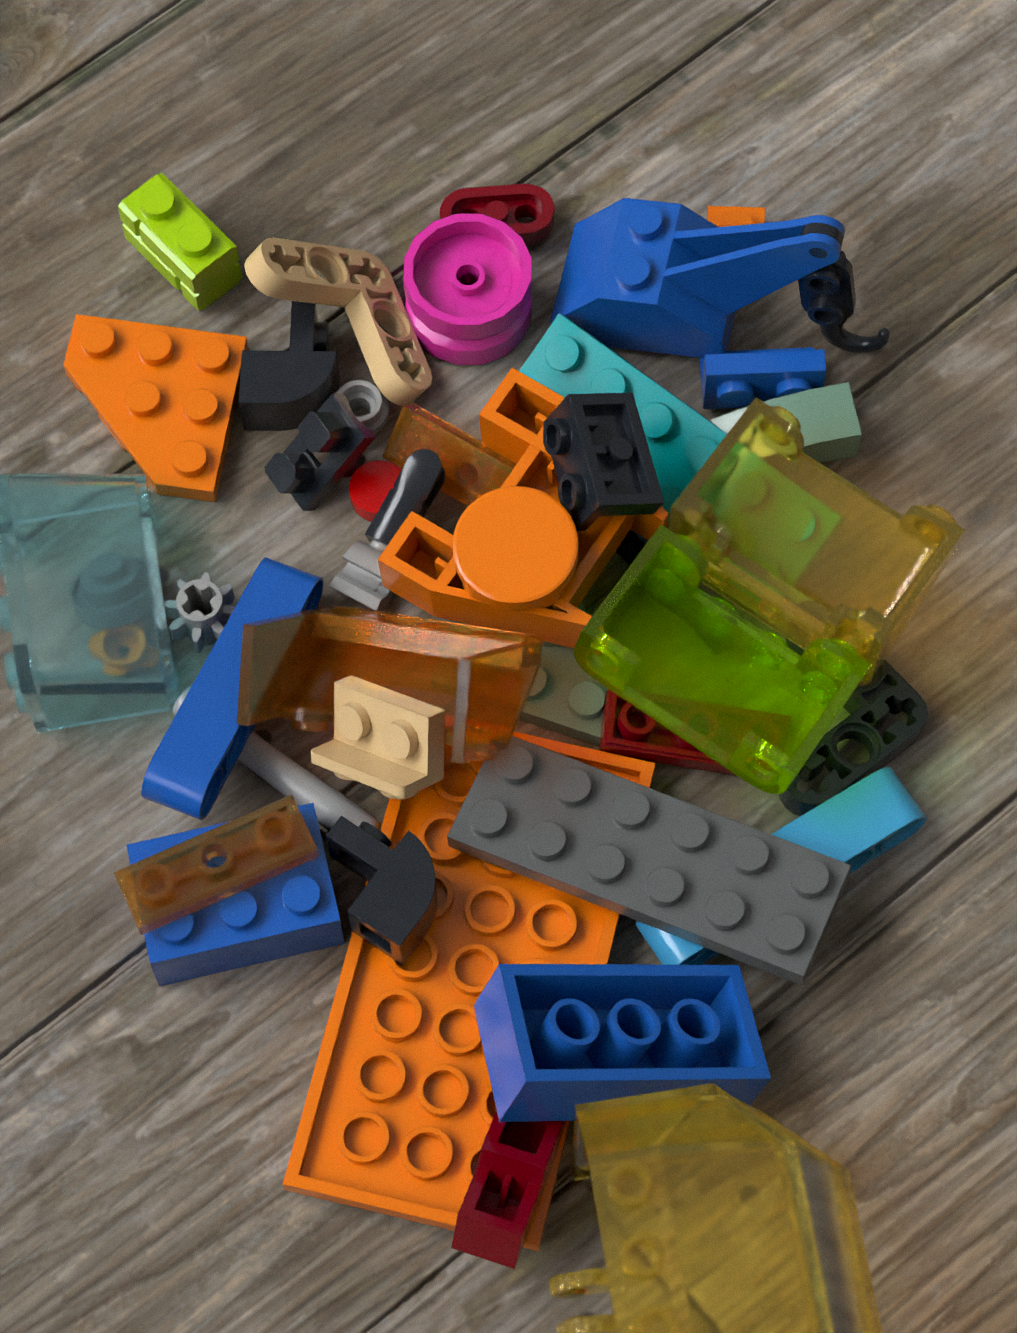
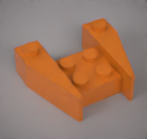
[378,368,669,652]

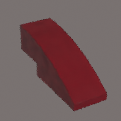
[451,1110,567,1269]

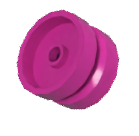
[404,214,532,365]

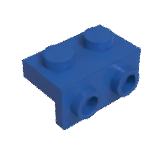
[699,347,826,409]

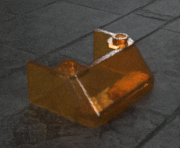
[237,606,543,764]

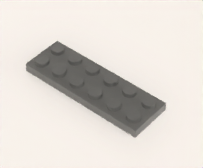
[447,731,851,986]

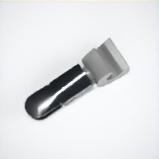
[329,449,446,612]

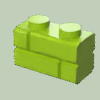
[118,173,242,312]

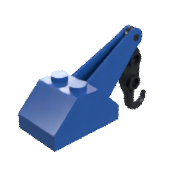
[550,198,890,358]

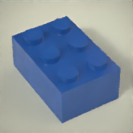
[126,803,345,986]

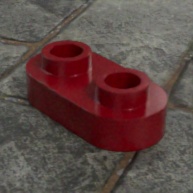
[440,184,554,245]

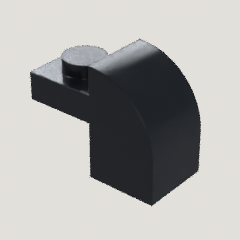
[239,301,340,431]
[326,815,437,966]

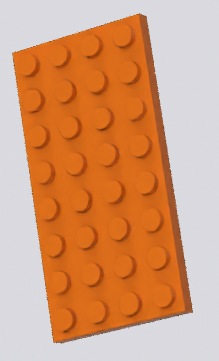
[283,716,656,1251]

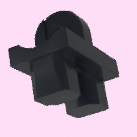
[264,393,376,511]

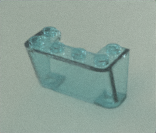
[0,473,181,733]

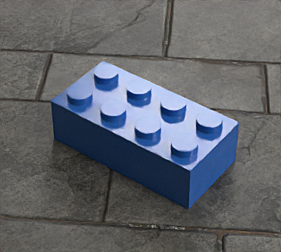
[474,964,771,1122]

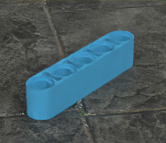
[635,767,927,965]

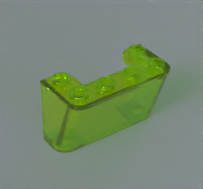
[574,525,872,794]

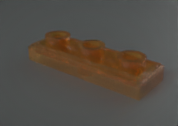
[382,402,516,506]
[113,795,319,935]

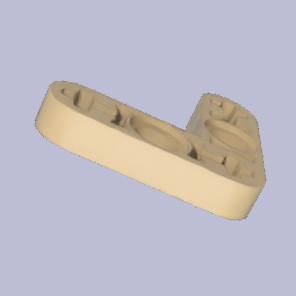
[244,237,432,406]

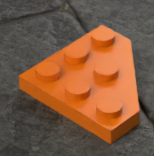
[63,314,249,502]

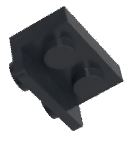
[543,393,665,531]

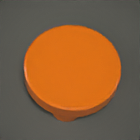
[452,486,579,610]

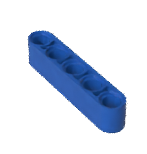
[141,557,324,820]

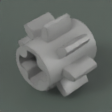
[163,572,235,653]

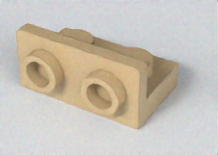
[311,675,445,799]

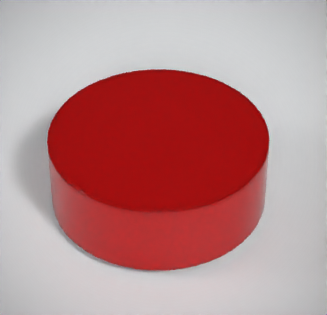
[349,460,402,522]

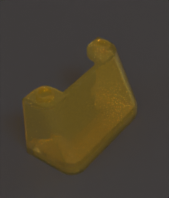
[666,397,965,682]

